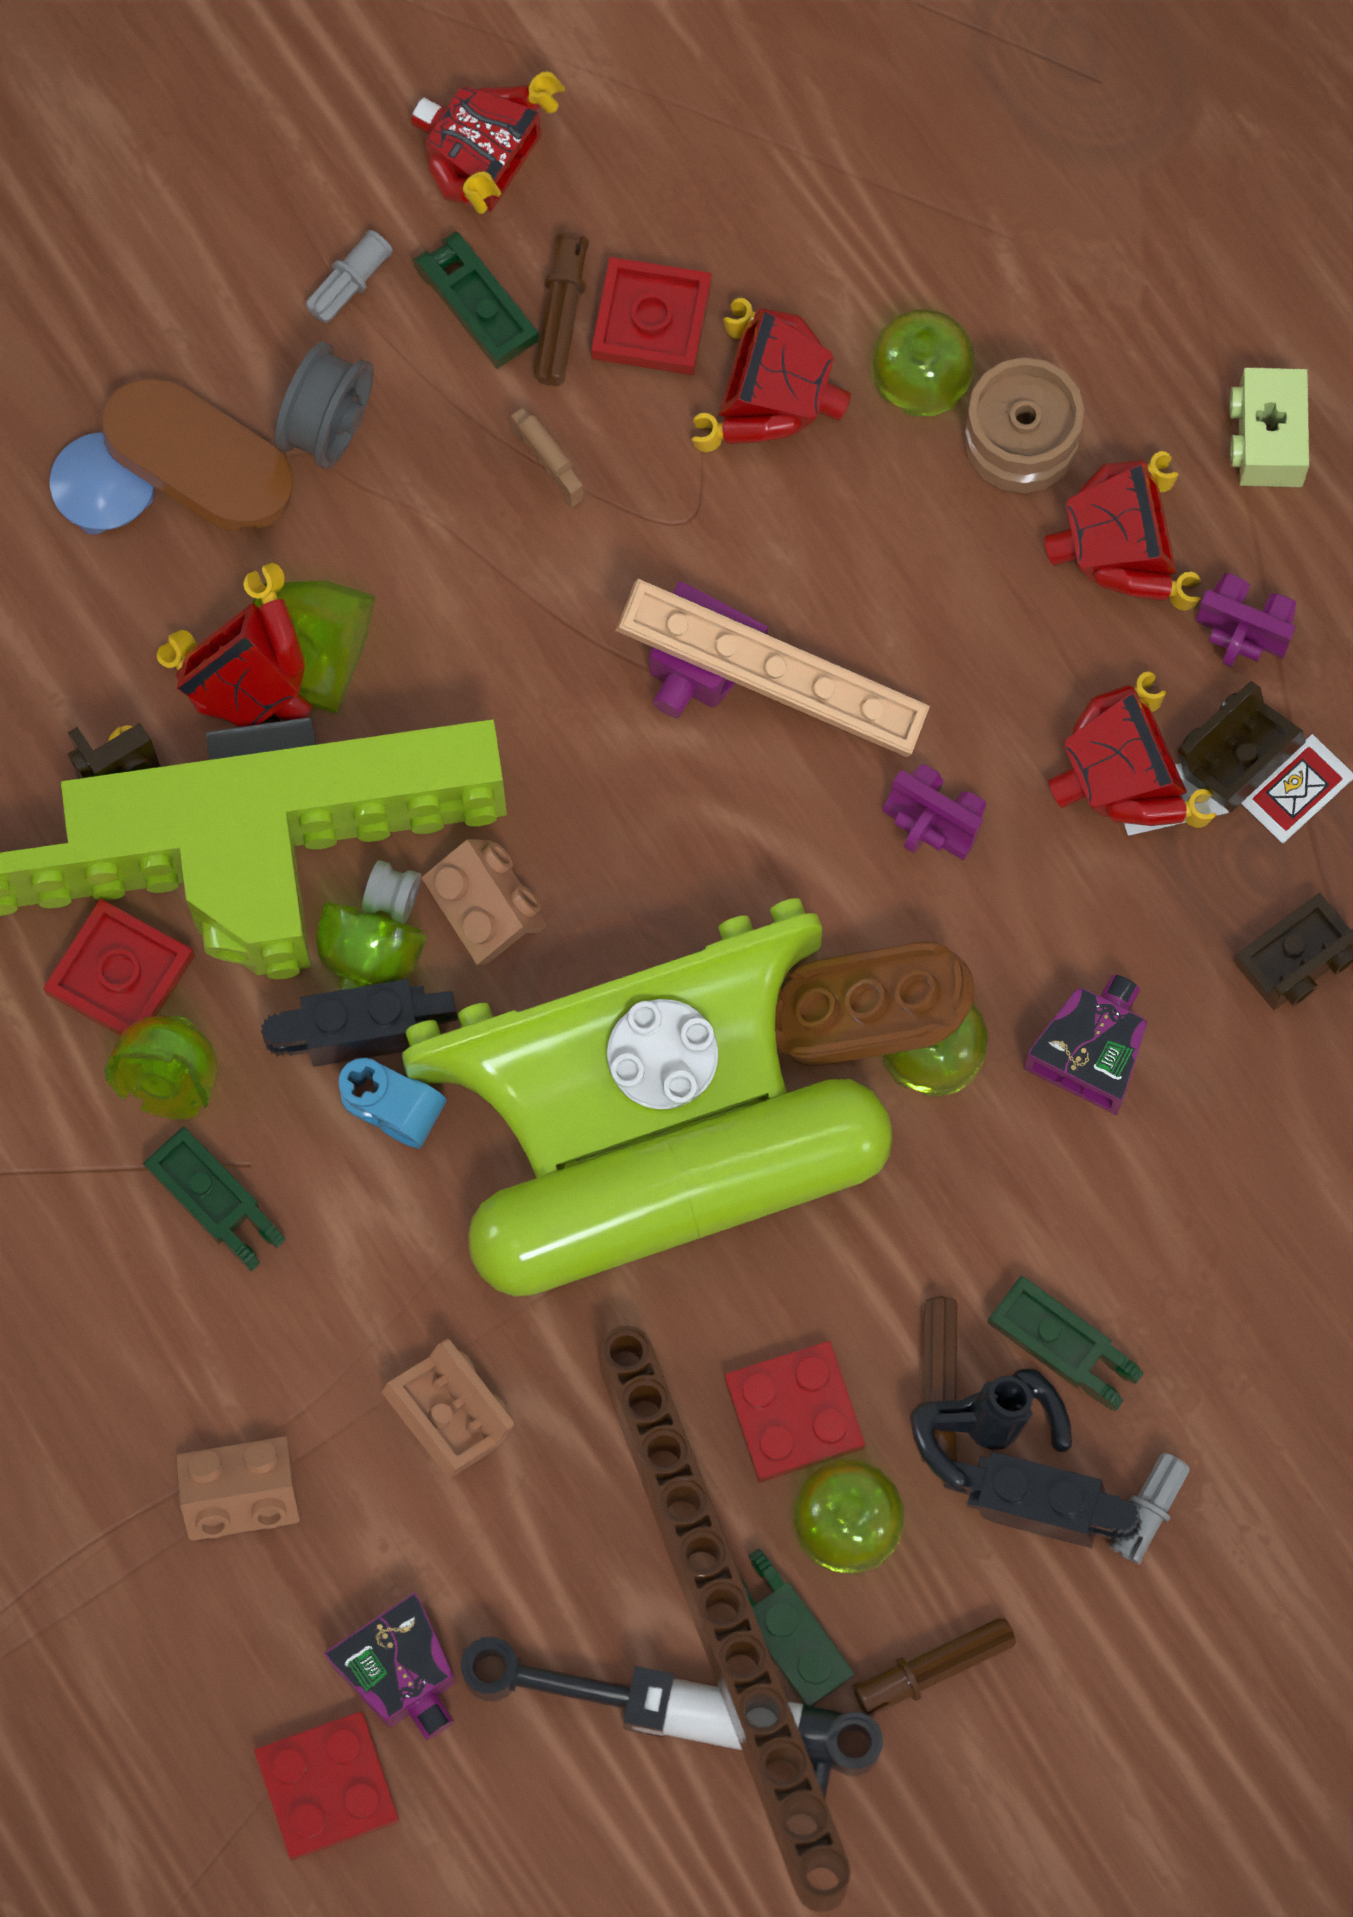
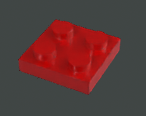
[591,257,712,375]
[43,898,195,1046]
[724,1341,865,1483]
[254,1711,400,1861]

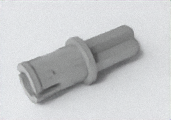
[306,230,393,323]
[1108,1453,1189,1565]

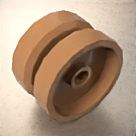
[964,357,1085,493]

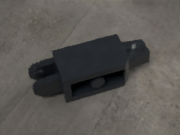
[261,979,458,1067]
[942,1452,1142,1548]

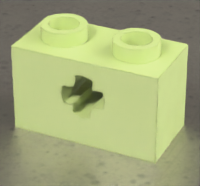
[1229,368,1309,487]

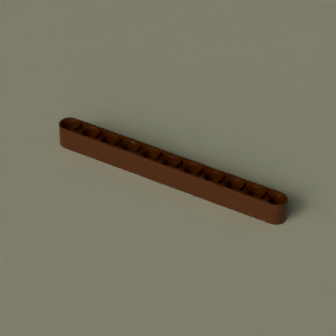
[601,1325,851,1912]

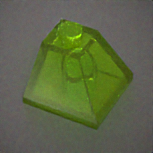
[253,580,376,713]

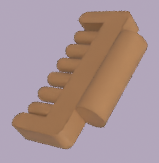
[510,407,584,508]

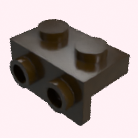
[1178,681,1306,812]
[67,723,161,779]
[1233,893,1353,1011]

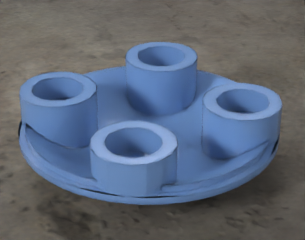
[50,432,155,534]

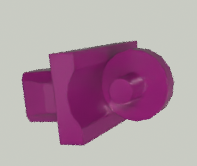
[1195,573,1296,668]
[882,764,986,861]

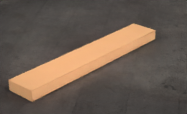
[615,579,930,757]

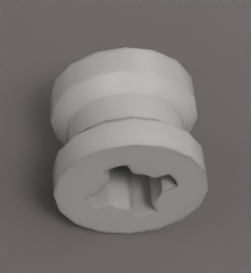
[362,860,421,924]

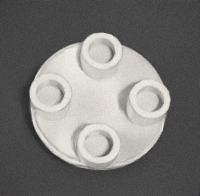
[607,999,718,1109]

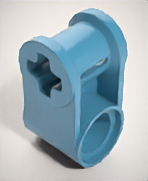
[339,1058,447,1149]

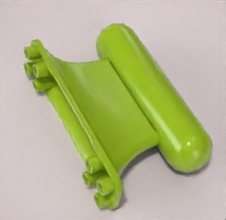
[402,898,893,1296]

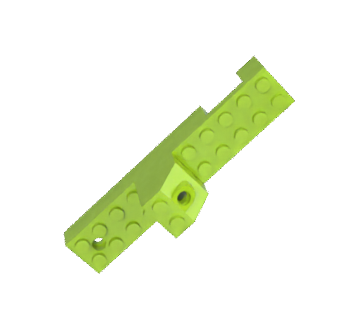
[0,719,507,979]

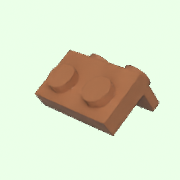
[421,839,547,965]
[381,1339,514,1479]
[176,1436,300,1541]

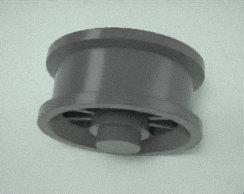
[274,341,374,469]

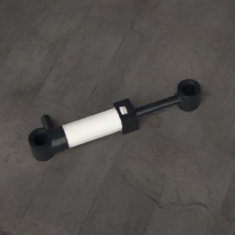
[461,1637,883,1799]

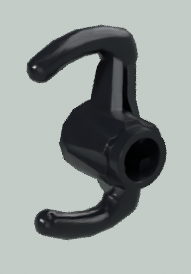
[910,1368,1072,1490]

